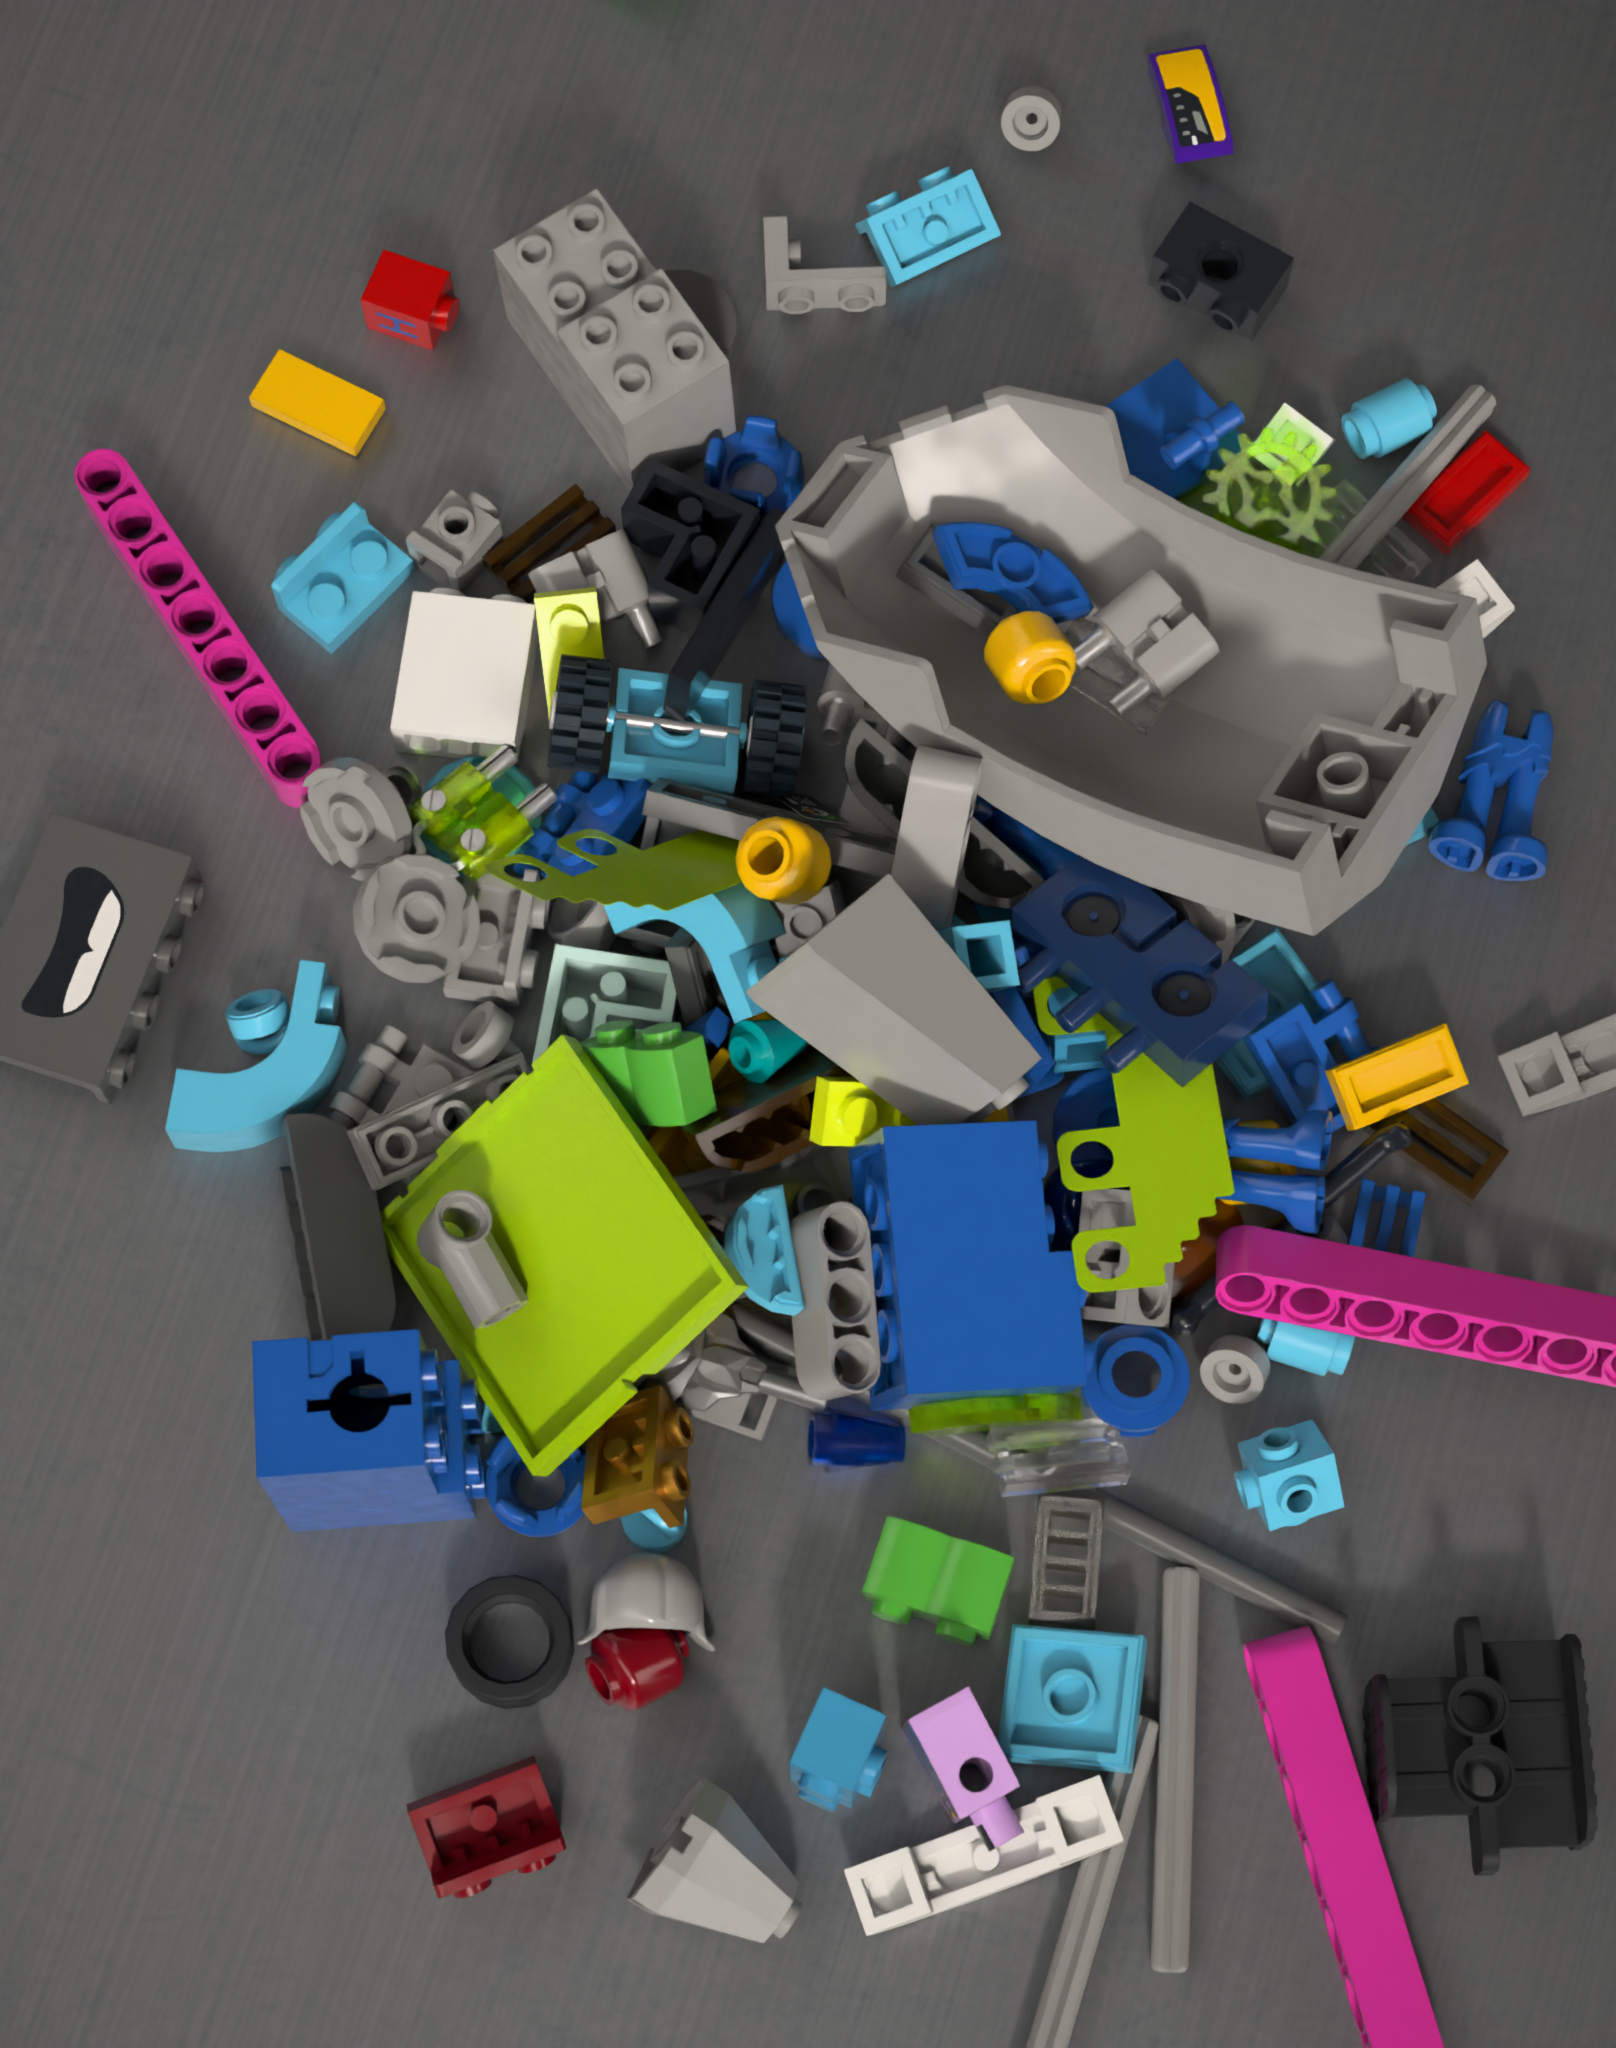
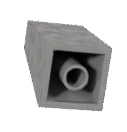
[746,873,1042,1125]

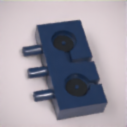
[1011,855,1268,1087]

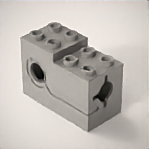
[493,188,736,492]

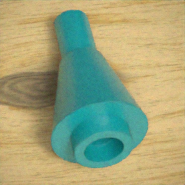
[729,1019,809,1083]

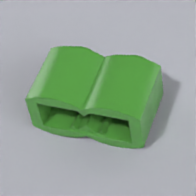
[580,1020,717,1127]
[862,1516,1014,1647]

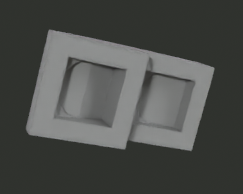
[1497,1014,1616,1116]

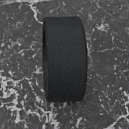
[445,1575,575,1709]

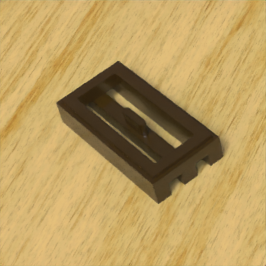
[482,483,616,604]
[1364,1098,1509,1206]

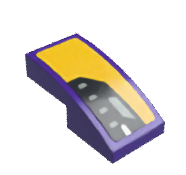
[1148,44,1233,164]

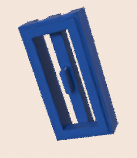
[1348,1178,1426,1257]

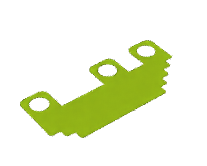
[485,829,742,911]
[1034,977,1235,1293]

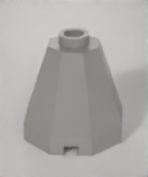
[625,1779,802,1943]

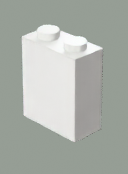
[390,588,539,765]

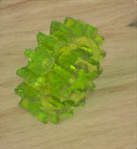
[1202,428,1338,554]

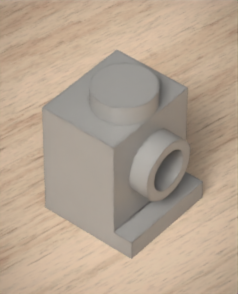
[406,490,504,593]

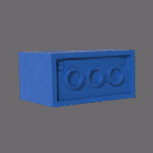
[848,1120,1093,1411]
[252,1329,487,1532]

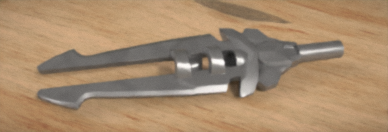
[633,1313,830,1413]

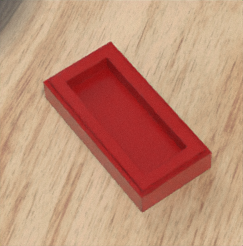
[1401,430,1531,556]

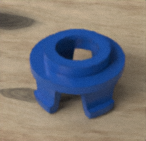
[704,415,804,523]
[1080,1324,1190,1438]
[485,1434,586,1537]

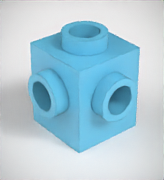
[1234,1419,1345,1531]

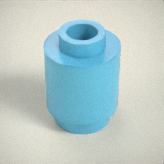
[1341,378,1437,459]
[1255,1318,1356,1377]

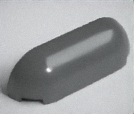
[844,718,1046,908]
[278,1113,396,1341]

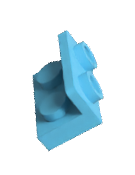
[855,166,1002,287]
[271,502,415,655]

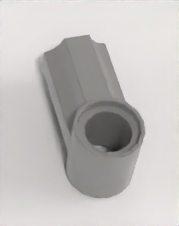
[417,1190,529,1329]

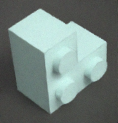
[532,944,681,1070]

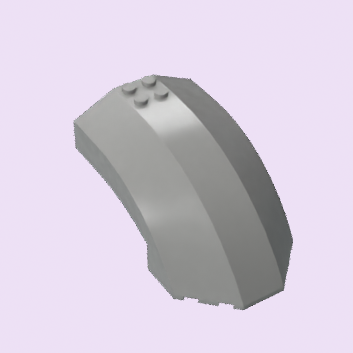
[775,385,1487,936]

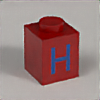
[360,249,460,351]

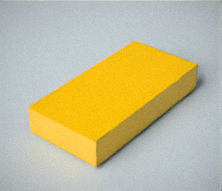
[249,349,386,457]
[1325,1023,1469,1131]

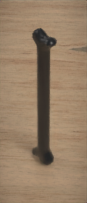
[1169,1116,1413,1335]

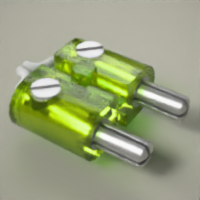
[406,745,557,883]

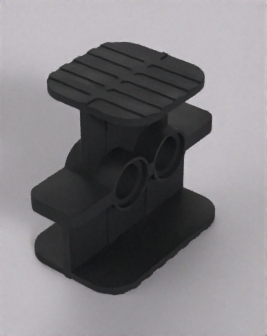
[1362,1616,1598,1876]

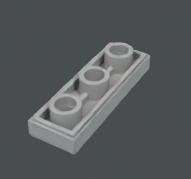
[346,1052,531,1190]

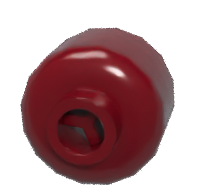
[585,1628,689,1711]

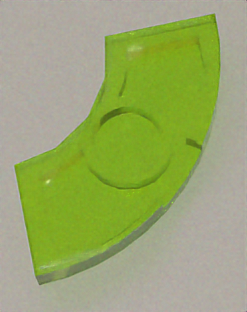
[908,1394,1083,1437]

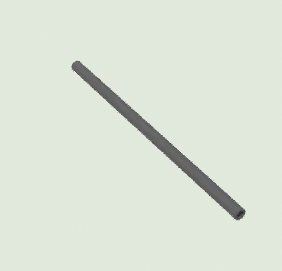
[722,1301,1348,1646]

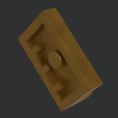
[581,1385,694,1528]

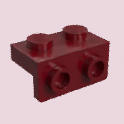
[406,1756,567,1898]

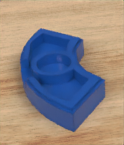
[932,522,1094,624]

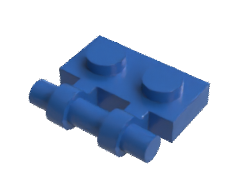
[513,771,652,878]
[1243,978,1379,1133]

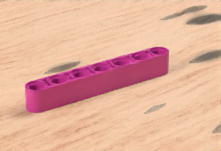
[74,449,324,808]
[1215,1225,1616,1387]
[1242,1626,1444,2048]

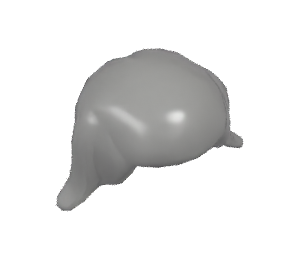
[577,1553,715,1651]

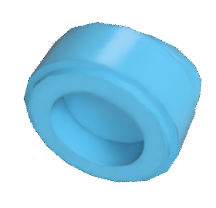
[225,989,291,1055]
[621,1508,688,1553]

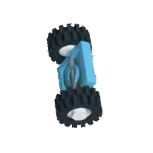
[547,654,807,798]

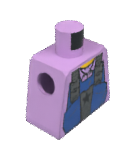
[901,1686,1025,1852]

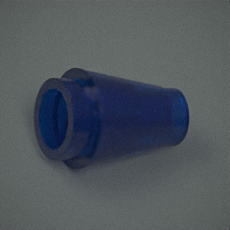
[807,1407,906,1473]

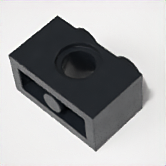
[1148,201,1294,342]

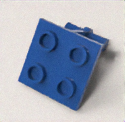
[1105,358,1251,501]

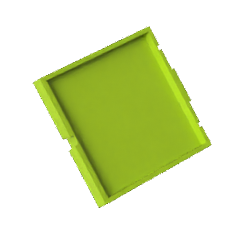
[380,1034,749,1477]

